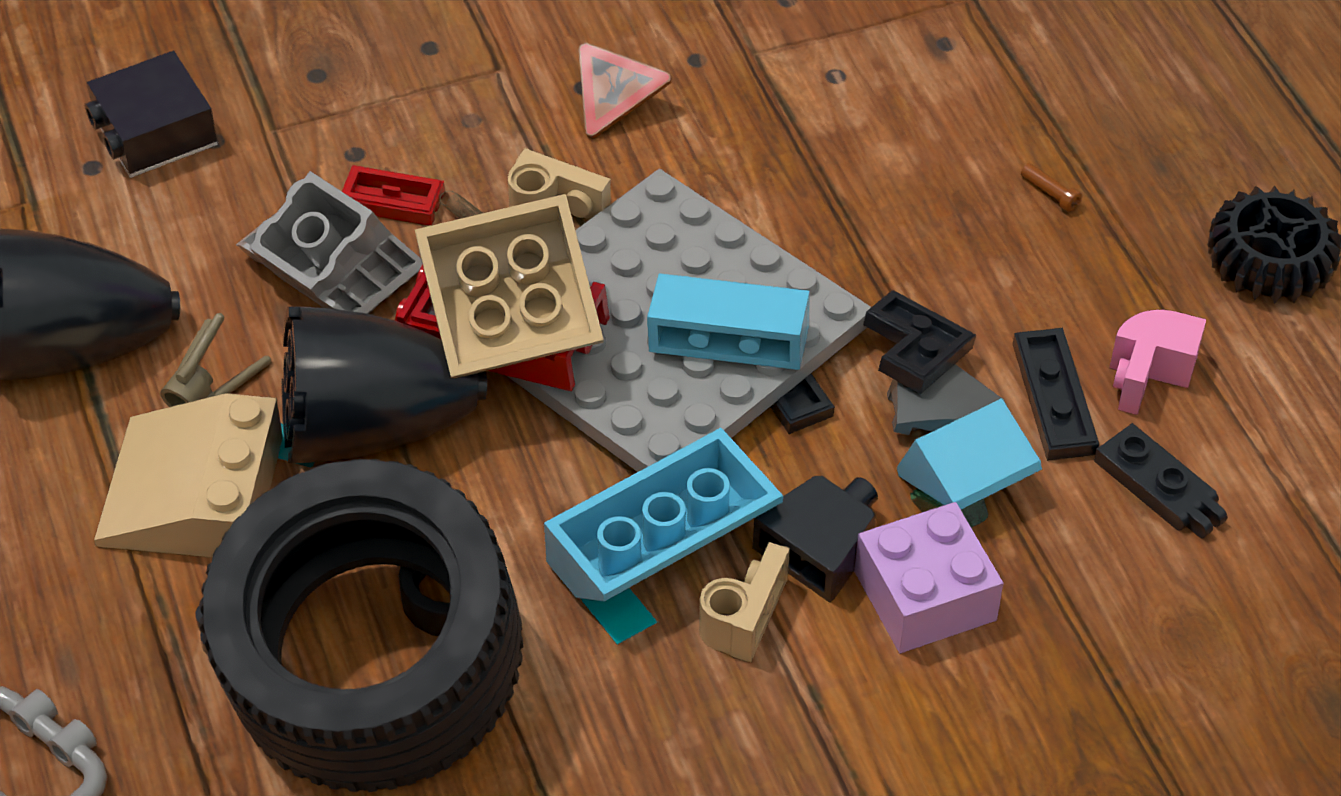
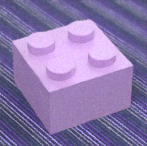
[854,502,1004,654]

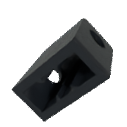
[752,476,878,603]

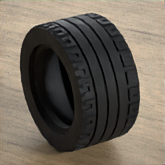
[200,459,524,792]

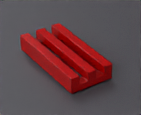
[342,165,445,226]

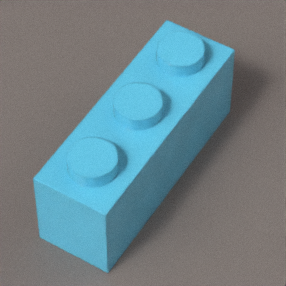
[647,273,810,370]

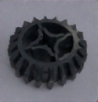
[1207,185,1341,304]

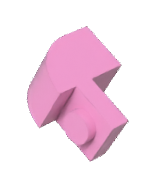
[1109,310,1206,415]

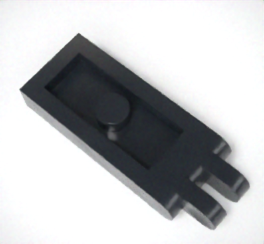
[1094,423,1228,538]

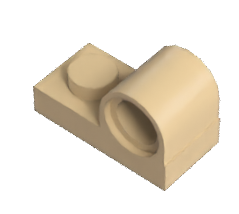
[508,148,611,220]
[699,542,790,663]

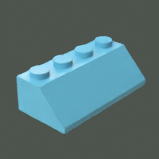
[544,428,783,601]

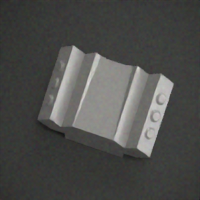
[236,171,422,314]

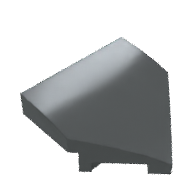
[887,364,1005,435]

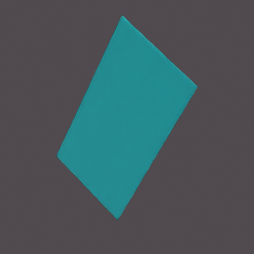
[580,588,658,645]

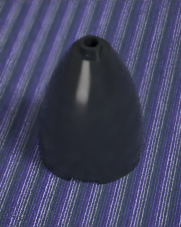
[0,228,180,381]
[281,307,487,463]

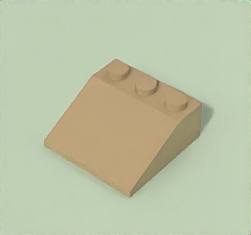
[415,194,604,379]
[94,393,283,557]

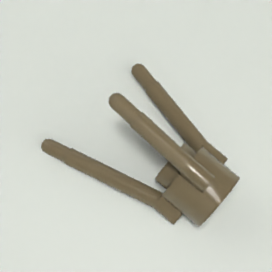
[160,313,271,407]

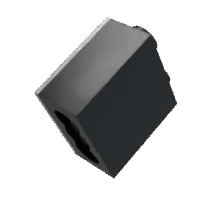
[84,50,218,178]

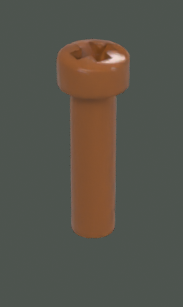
[1021,163,1082,213]

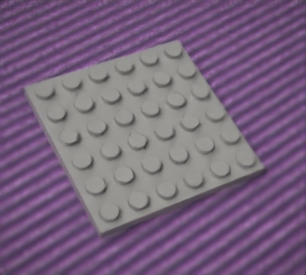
[507,168,871,472]

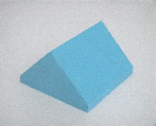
[897,398,1042,510]

